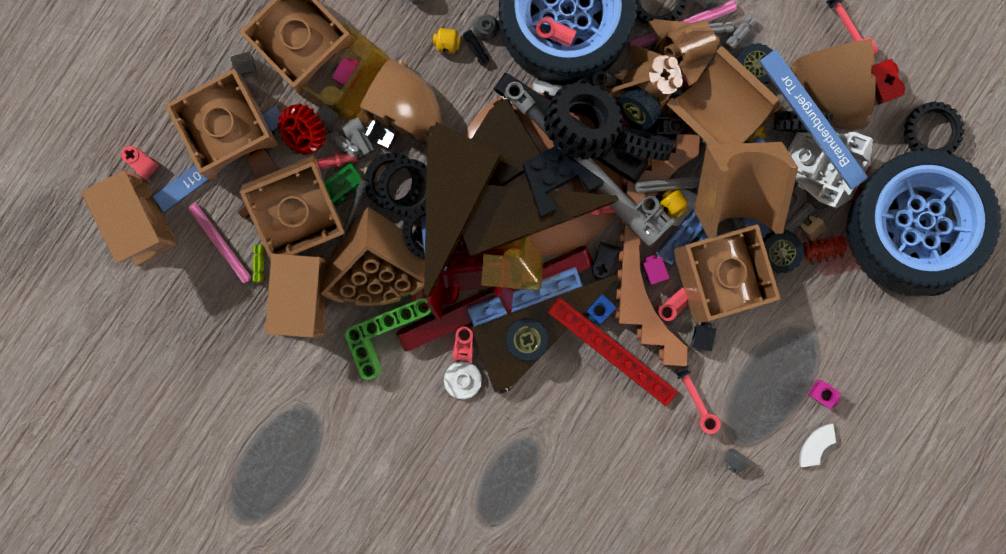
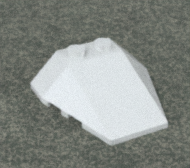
[787,132,873,209]

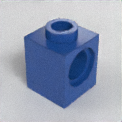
[586,294,616,324]

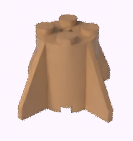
[648,19,720,86]
[608,45,683,110]

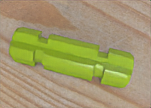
[253,245,264,282]

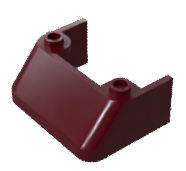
[427,249,514,321]

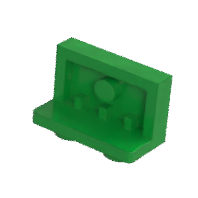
[324,163,363,205]

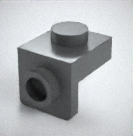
[365,119,399,150]

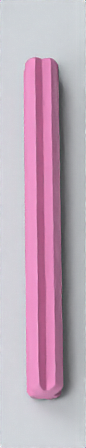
[630,0,737,48]

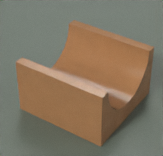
[239,0,355,95]
[667,46,783,145]
[165,69,279,181]
[694,142,798,238]
[239,155,345,261]
[81,170,178,266]
[672,224,781,323]
[265,254,330,338]

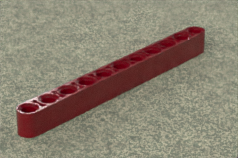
[396,246,594,351]

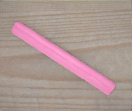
[188,203,252,283]

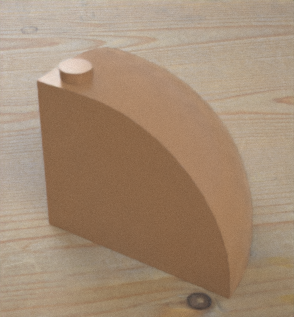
[790,39,876,130]
[360,59,443,146]
[320,207,425,306]

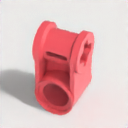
[121,146,160,180]
[453,326,473,363]

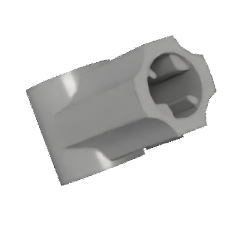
[341,117,375,158]

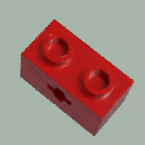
[871,59,905,105]

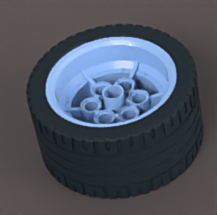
[499,0,637,84]
[847,149,1002,296]

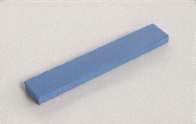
[467,267,582,326]

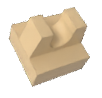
[800,215,827,243]

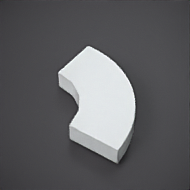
[799,423,836,467]

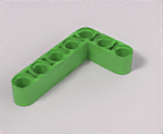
[345,297,432,380]

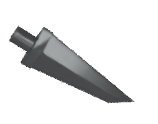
[341,179,368,243]

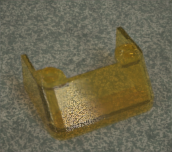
[301,23,390,120]
[481,236,543,290]

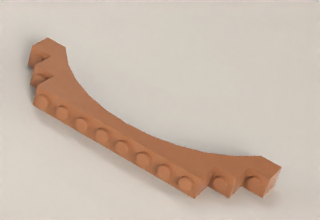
[615,134,700,366]

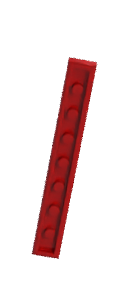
[548,297,678,407]

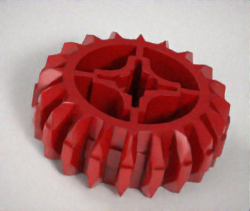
[277,103,327,156]

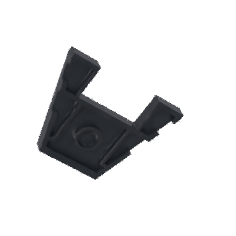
[522,146,604,219]

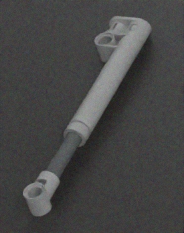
[505,82,676,246]

